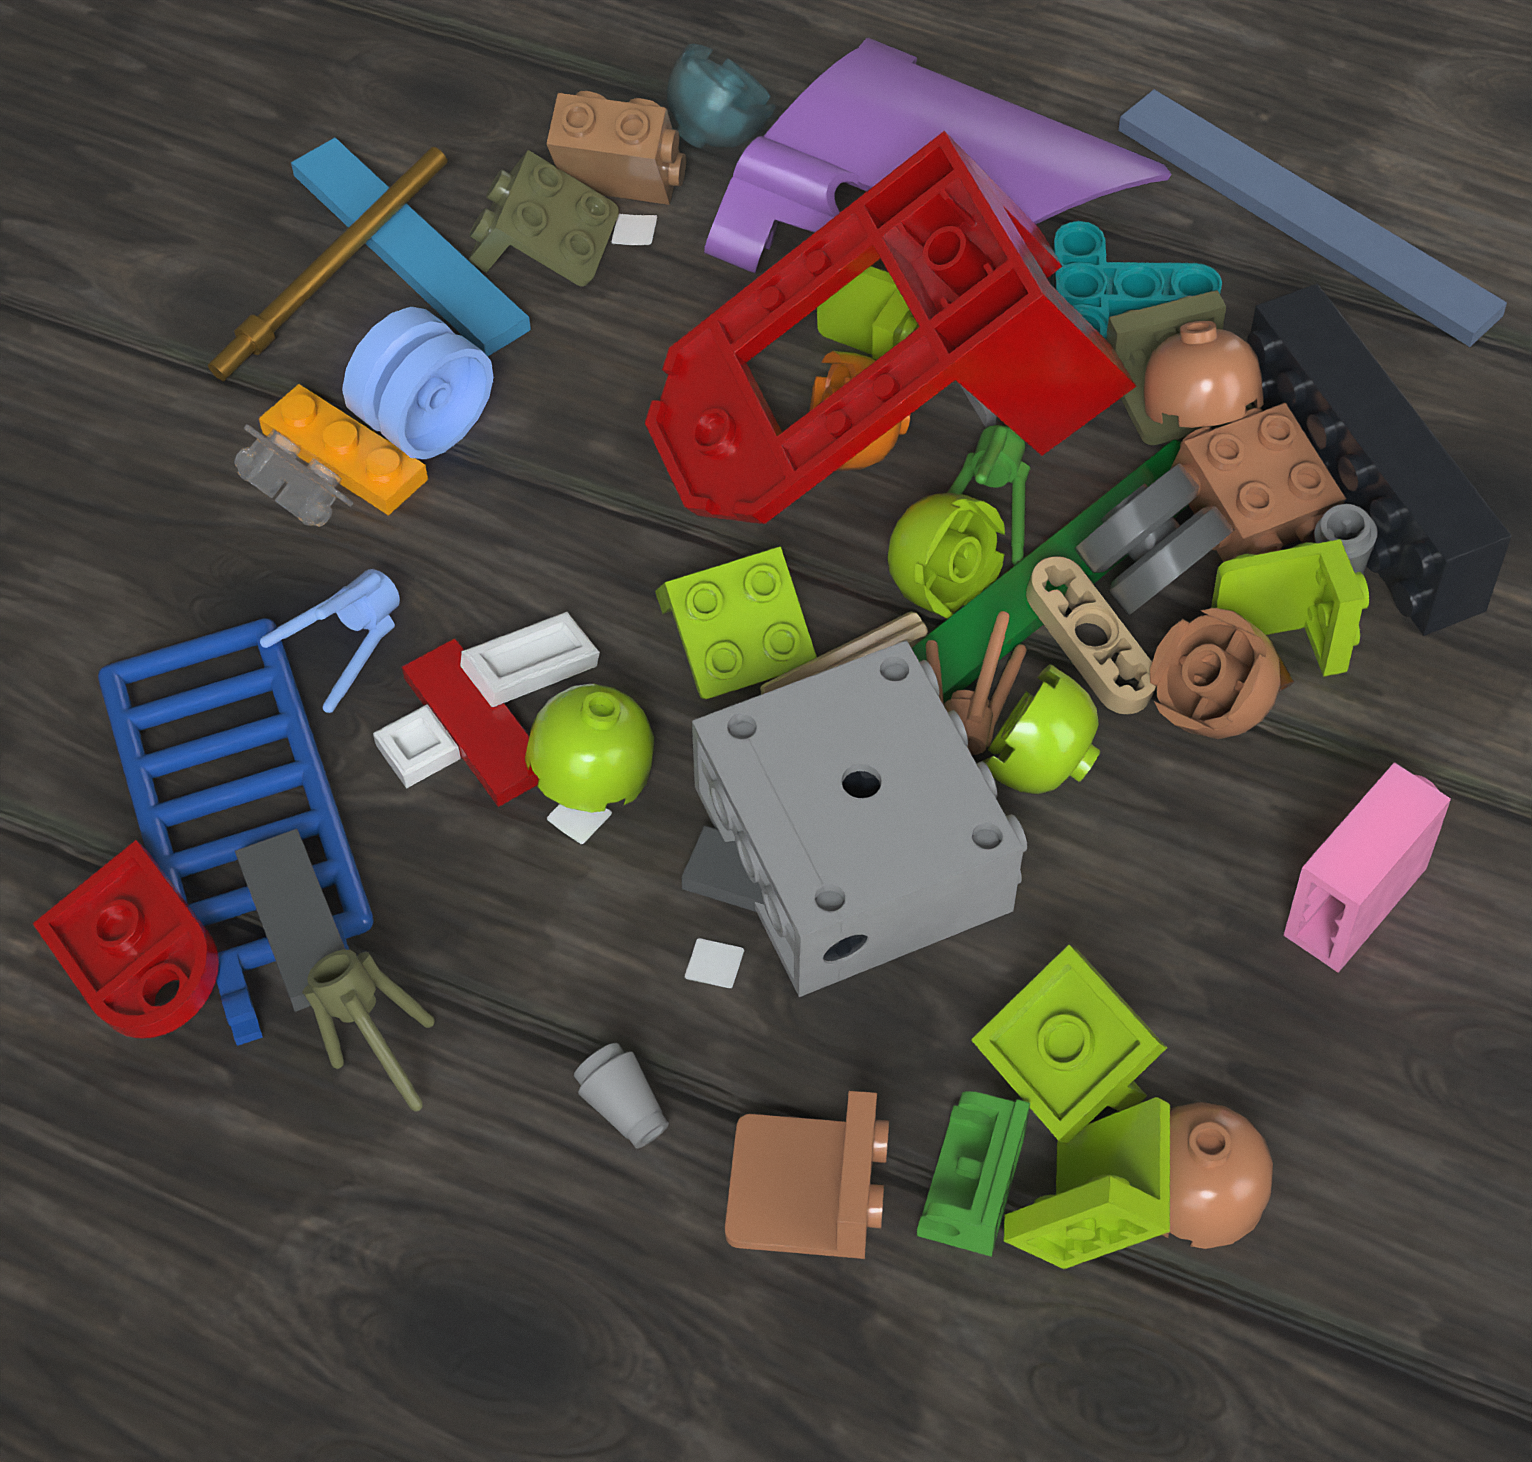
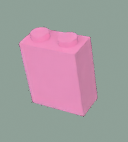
[1283,763,1451,973]

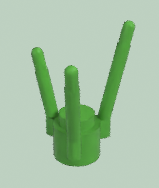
[947,425,1030,566]

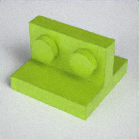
[971,945,1167,1144]

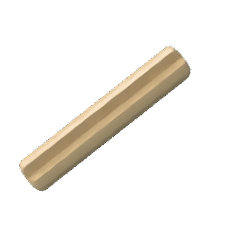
[760,612,928,695]

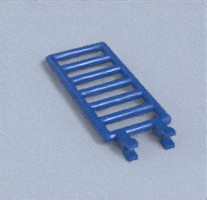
[98,618,374,1046]

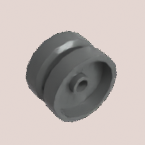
[1074,463,1235,616]

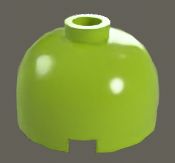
[888,493,1005,619]
[982,664,1100,794]
[525,684,654,813]

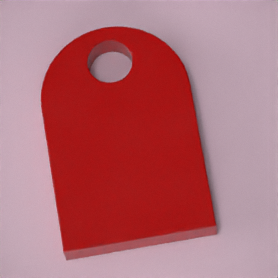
[32,840,219,1039]

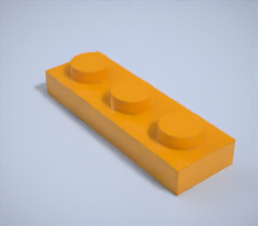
[259,384,428,516]

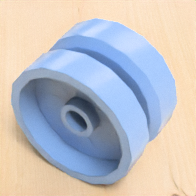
[342,307,494,459]

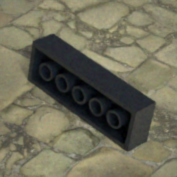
[1247,283,1512,636]

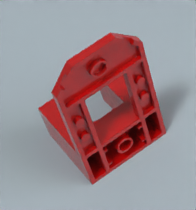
[645,131,1137,524]

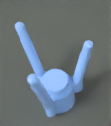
[260,569,400,713]

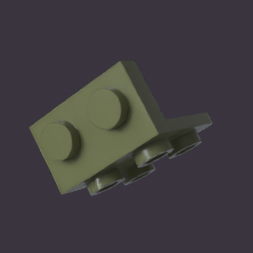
[468,150,619,286]
[1106,290,1252,445]

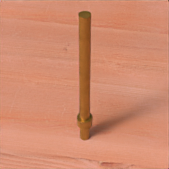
[208,147,447,381]

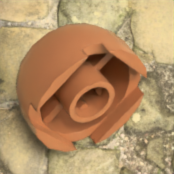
[1144,321,1263,428]
[1150,608,1281,739]
[1163,1102,1273,1249]

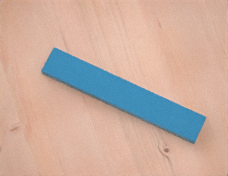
[291,138,531,357]

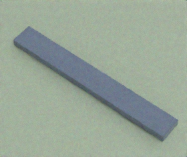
[1118,89,1507,347]

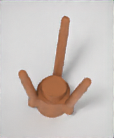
[926,611,1027,755]

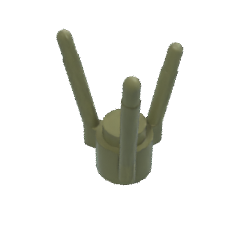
[302,949,435,1111]

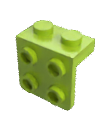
[817,266,919,360]
[1211,539,1369,677]

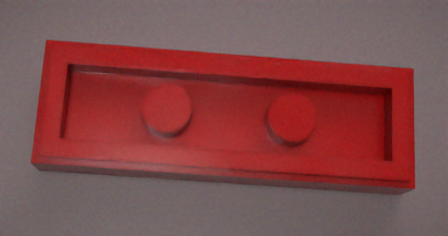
[402,639,539,807]

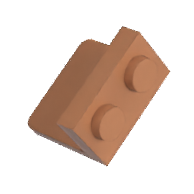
[725,1091,889,1259]

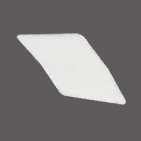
[611,214,657,245]
[547,804,612,844]
[685,938,744,988]

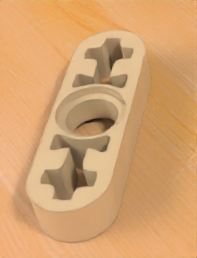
[1026,556,1156,714]

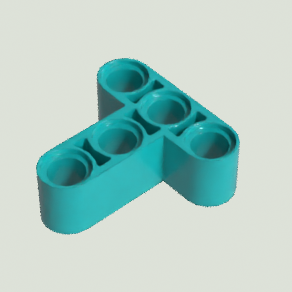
[1051,221,1222,339]

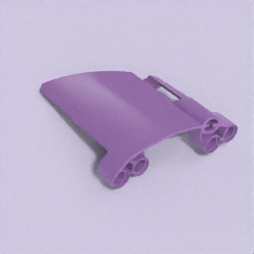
[704,37,1172,274]

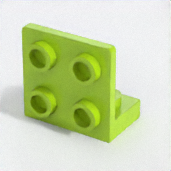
[655,546,817,700]
[1004,1097,1170,1269]

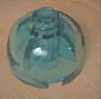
[666,43,776,148]

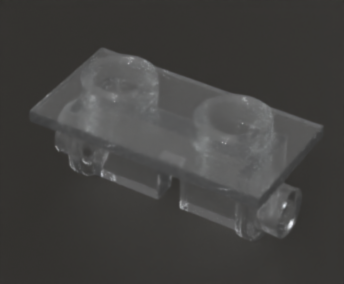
[234,424,354,527]

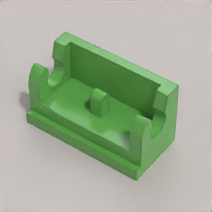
[917,1091,1030,1257]

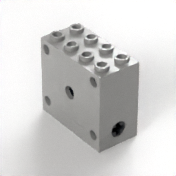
[692,640,1027,997]

